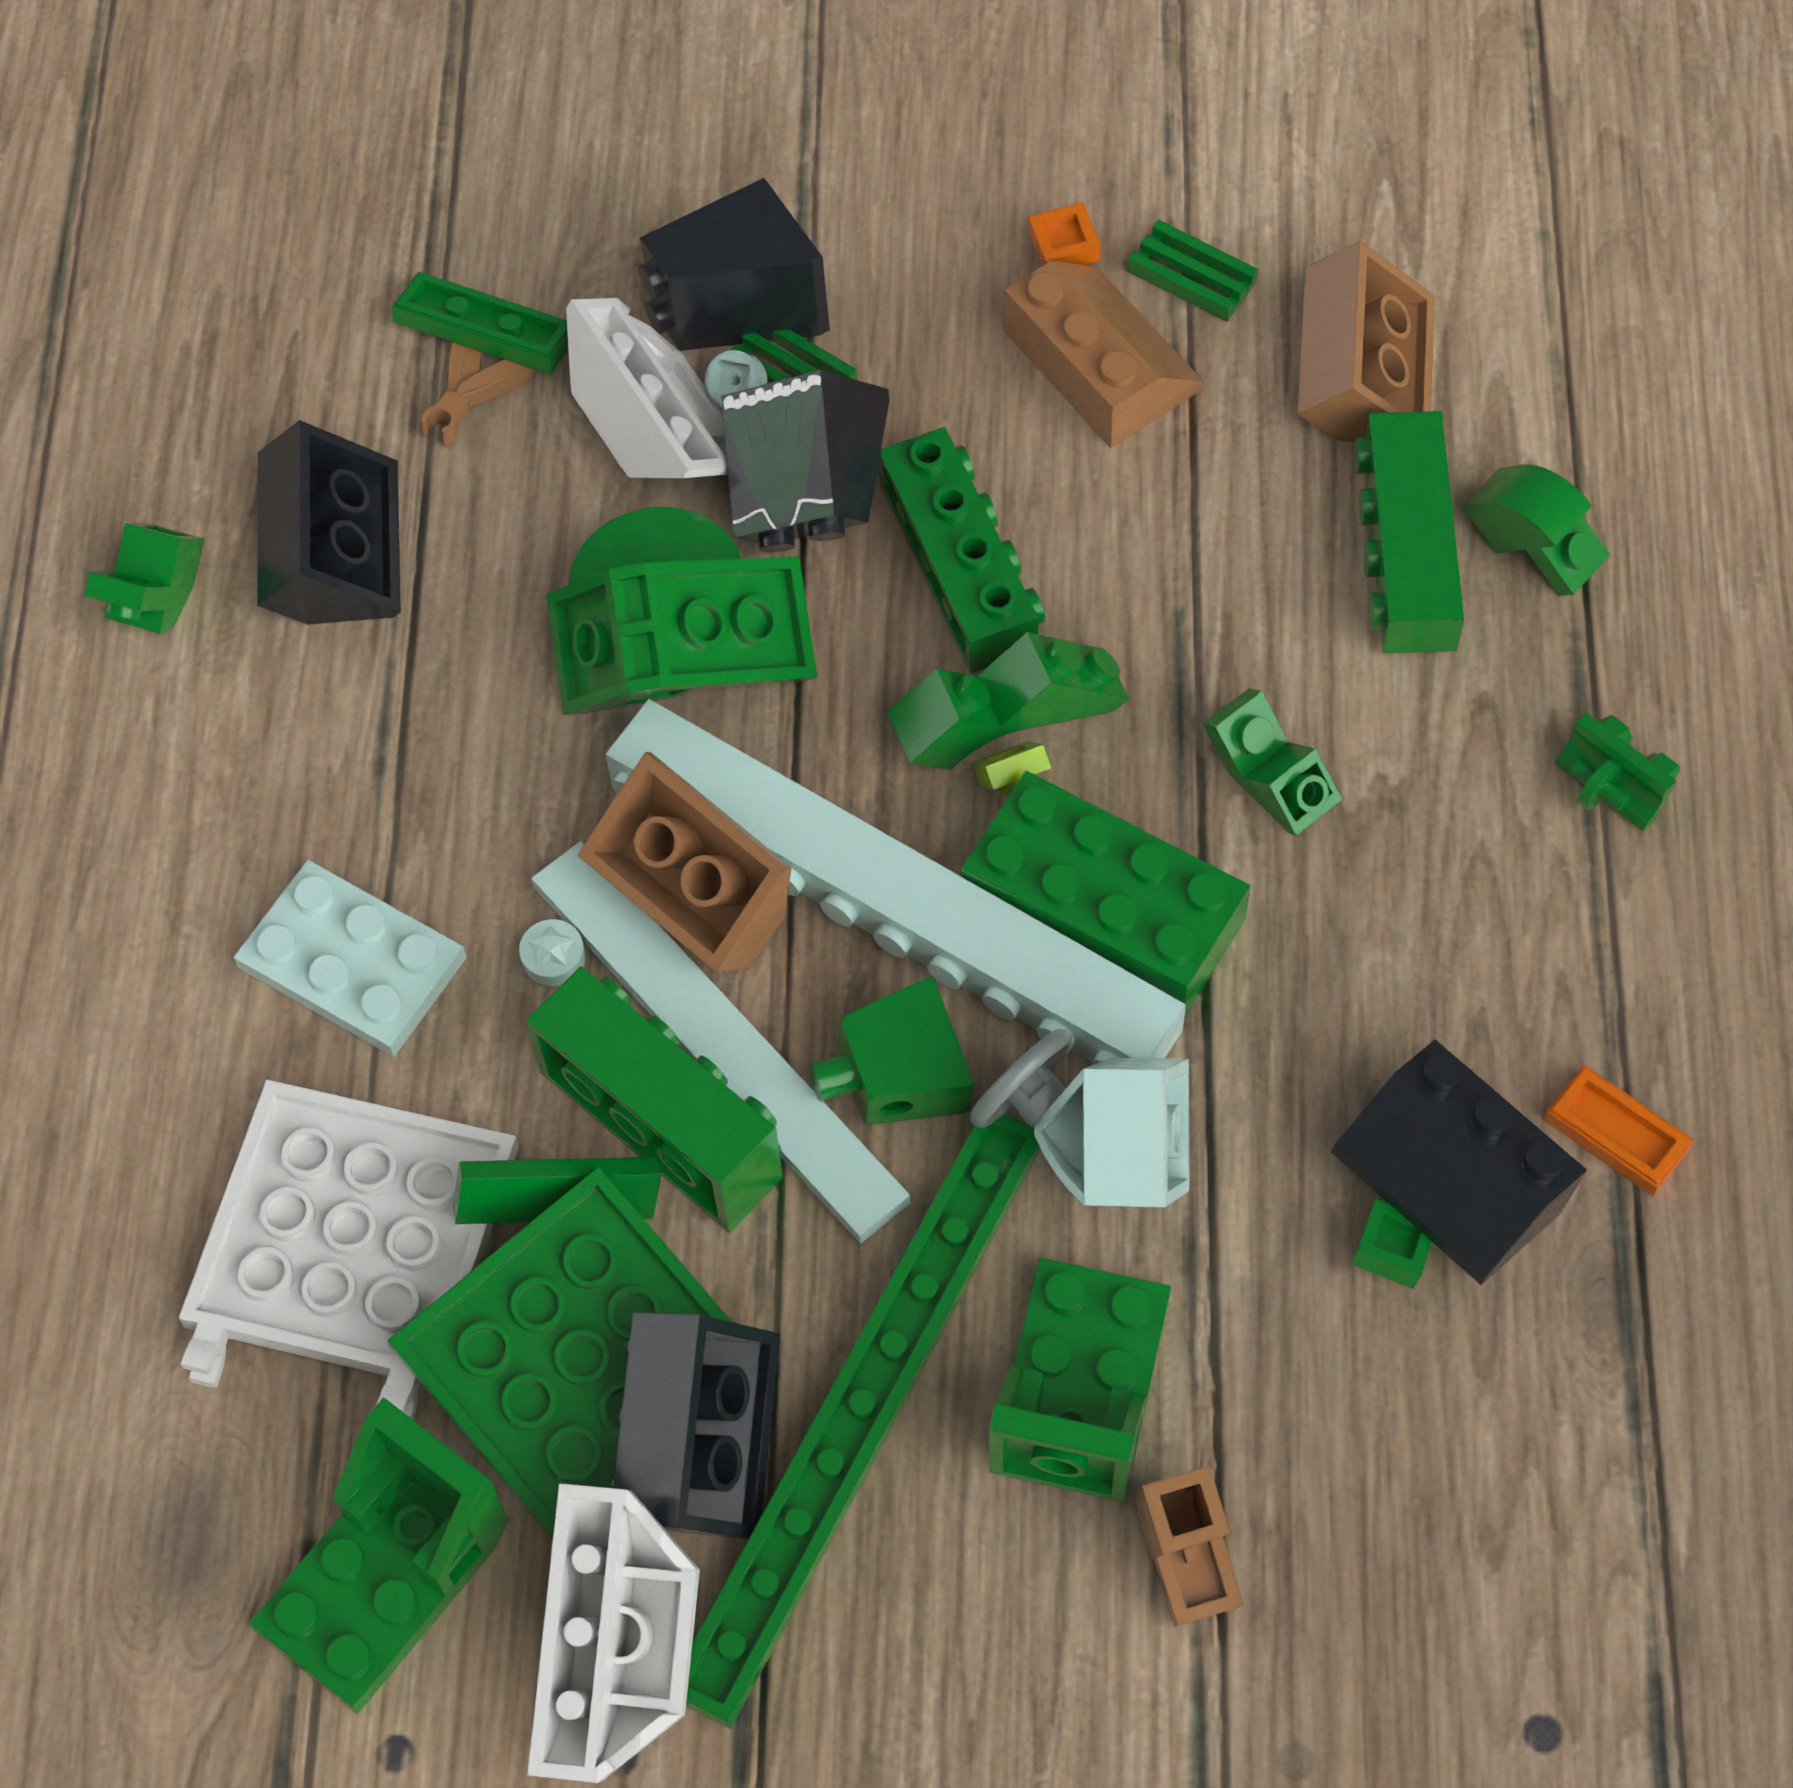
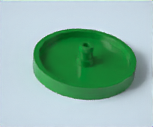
[568,507,741,585]

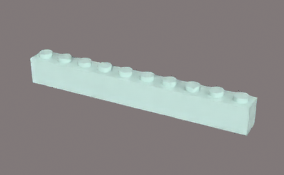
[605,699,1186,1065]

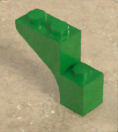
[887,632,1129,770]

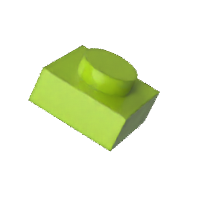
[972,741,1051,796]

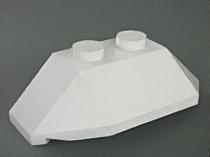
[566,298,728,478]
[527,1484,700,1783]

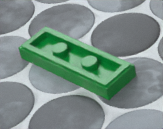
[392,271,568,375]
[453,1157,662,1224]

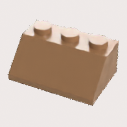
[1297,240,1435,442]
[1004,260,1204,448]
[577,752,792,972]

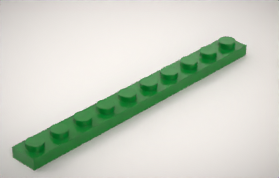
[686,1114,1041,1730]

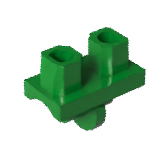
[1555,713,1680,831]

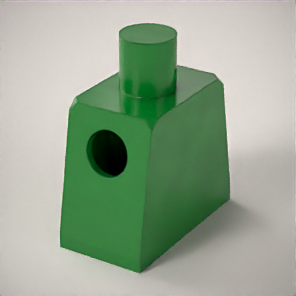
[809,977,974,1125]

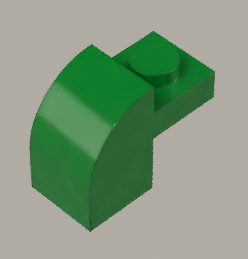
[1463,464,1610,596]
[84,523,205,634]

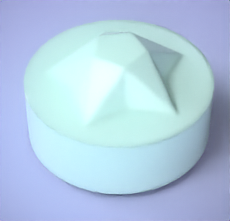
[705,350,767,408]
[519,919,585,986]

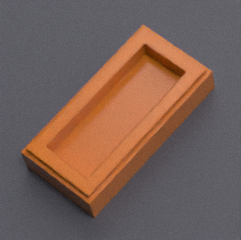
[1544,1064,1694,1197]

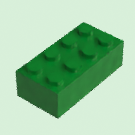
[961,770,1251,1019]
[525,966,783,1233]

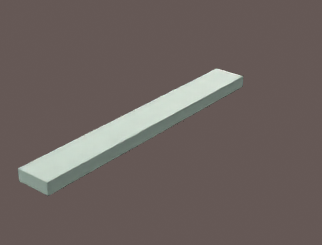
[531,841,911,1244]

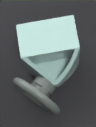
[970,1029,1189,1207]

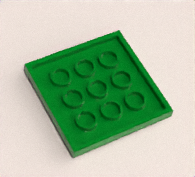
[387,1166,732,1541]

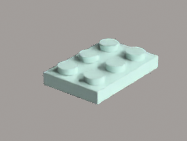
[233,860,467,1057]

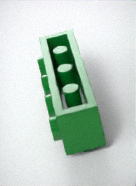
[1354,411,1464,653]
[879,427,1045,674]

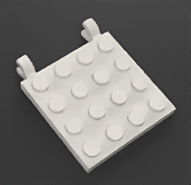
[179,1079,519,1419]

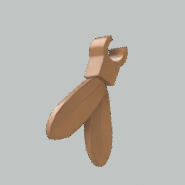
[421,342,535,447]

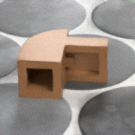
[1136,1465,1245,1627]

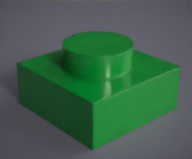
[1351,1198,1432,1289]

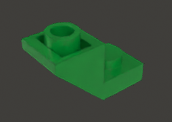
[1203,688,1342,836]

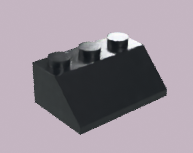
[257,420,401,625]
[1331,1039,1587,1285]
[611,1312,781,1539]

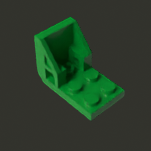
[546,556,817,715]
[989,1257,1171,1503]
[249,1397,509,1715]

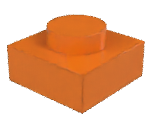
[1028,202,1101,265]

